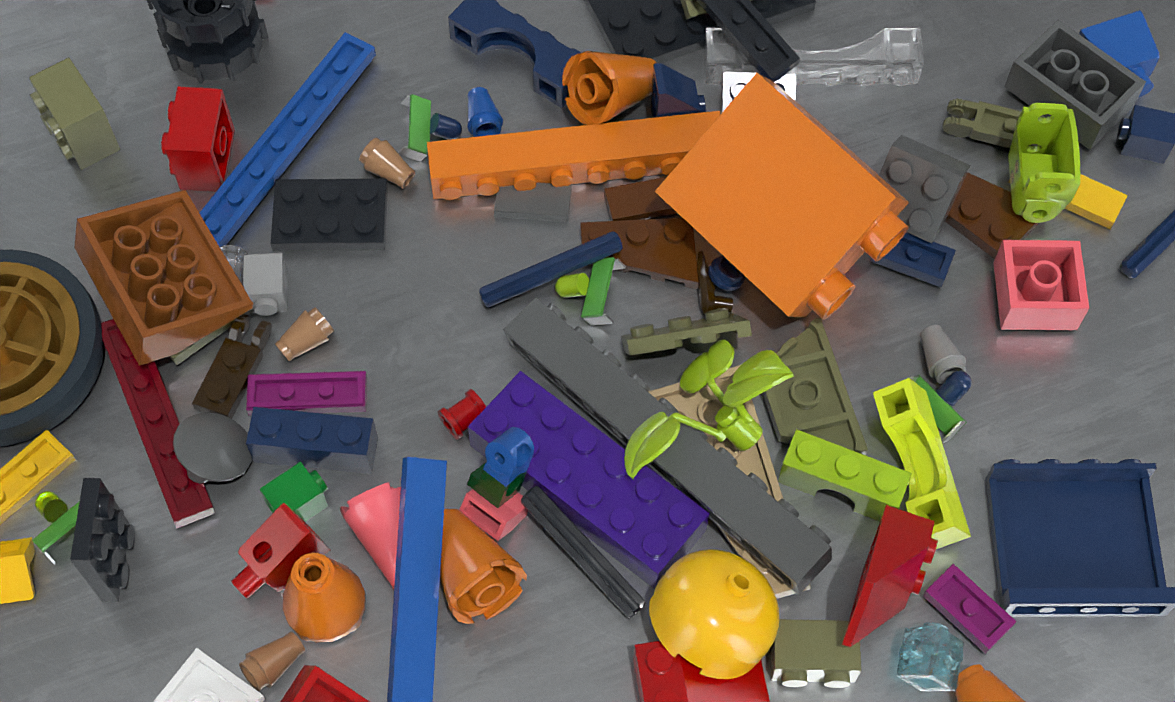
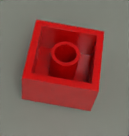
[161,86,235,192]

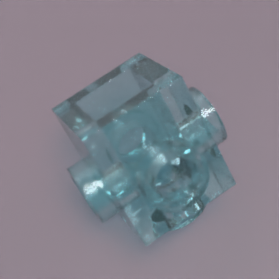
[896,622,964,691]

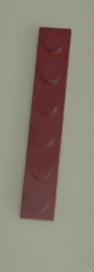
[101,319,215,529]

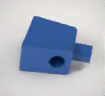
[1079,10,1160,98]

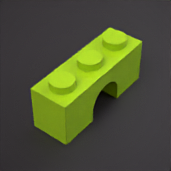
[778,429,912,522]

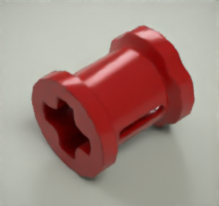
[437,389,486,440]

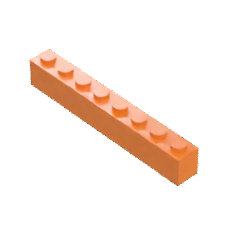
[427,111,720,200]

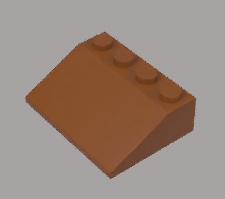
[74,190,253,366]

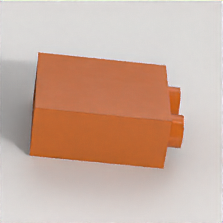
[655,72,909,320]

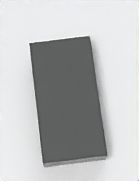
[494,183,572,222]

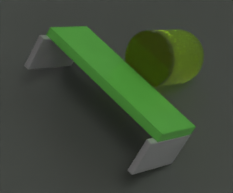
[32,491,79,564]

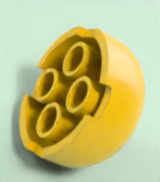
[649,549,779,679]

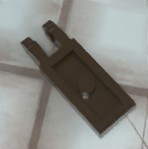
[192,314,272,419]

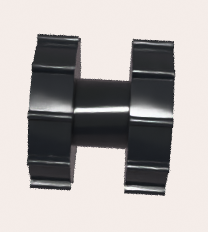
[147,0,268,84]

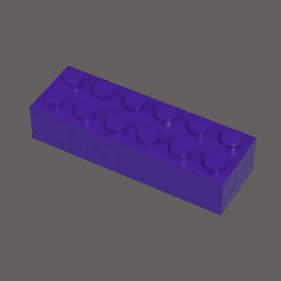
[468,371,710,589]

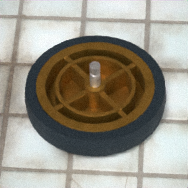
[0,249,104,446]

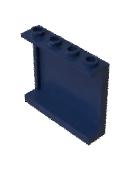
[985,459,1175,617]

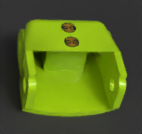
[1008,103,1080,223]

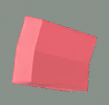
[459,489,528,541]

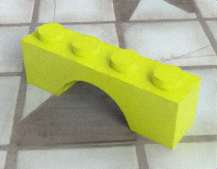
[873,378,971,549]

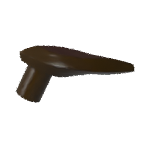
[697,251,733,314]

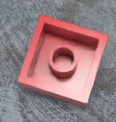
[993,240,1089,330]

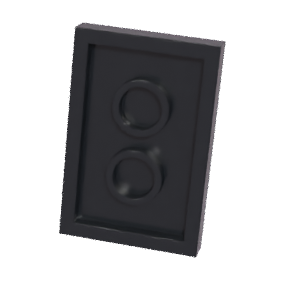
[270,178,388,251]
[70,478,134,602]

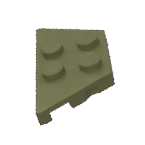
[763,318,868,455]

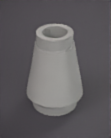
[920,325,966,384]

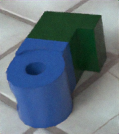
[467,427,534,508]

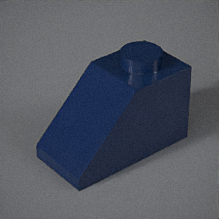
[651,63,706,118]

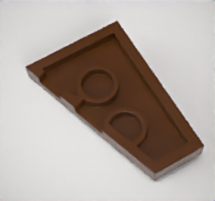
[580,218,699,290]

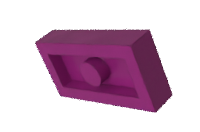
[923,564,1017,654]

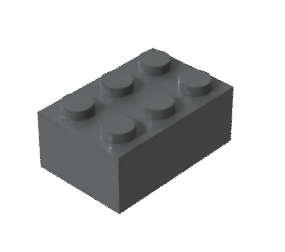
[1004,19,1146,150]

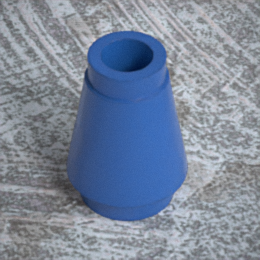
[467,87,503,137]

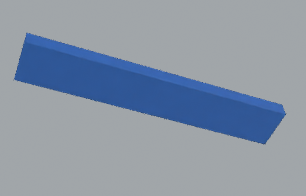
[387,457,447,702]

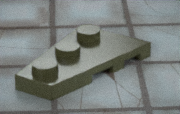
[621,308,752,355]

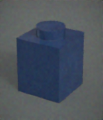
[1117,105,1175,164]

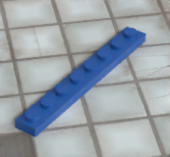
[199,32,376,250]

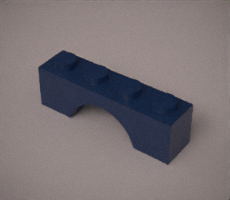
[448,0,581,108]

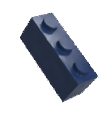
[246,407,378,474]

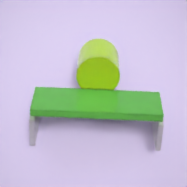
[555,257,626,326]

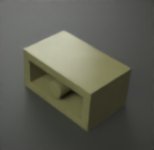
[770,619,861,688]

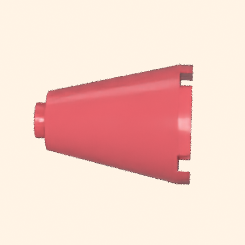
[340,478,401,589]

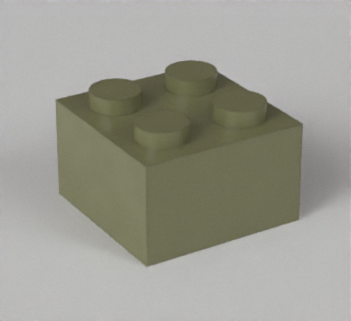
[29,57,120,170]

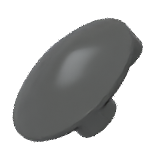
[173,413,252,483]

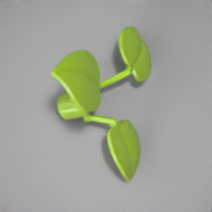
[624,340,794,480]

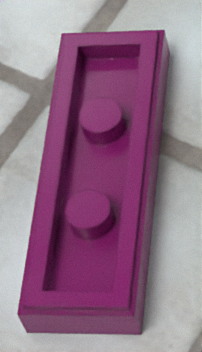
[246,371,367,416]

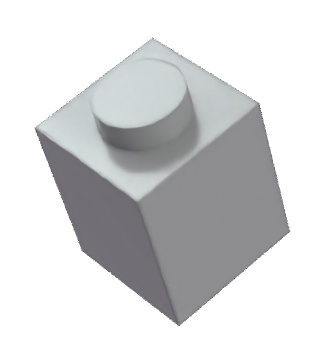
[243,253,288,316]

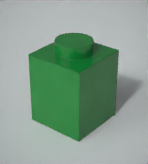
[259,461,328,522]

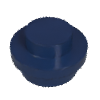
[708,255,745,291]

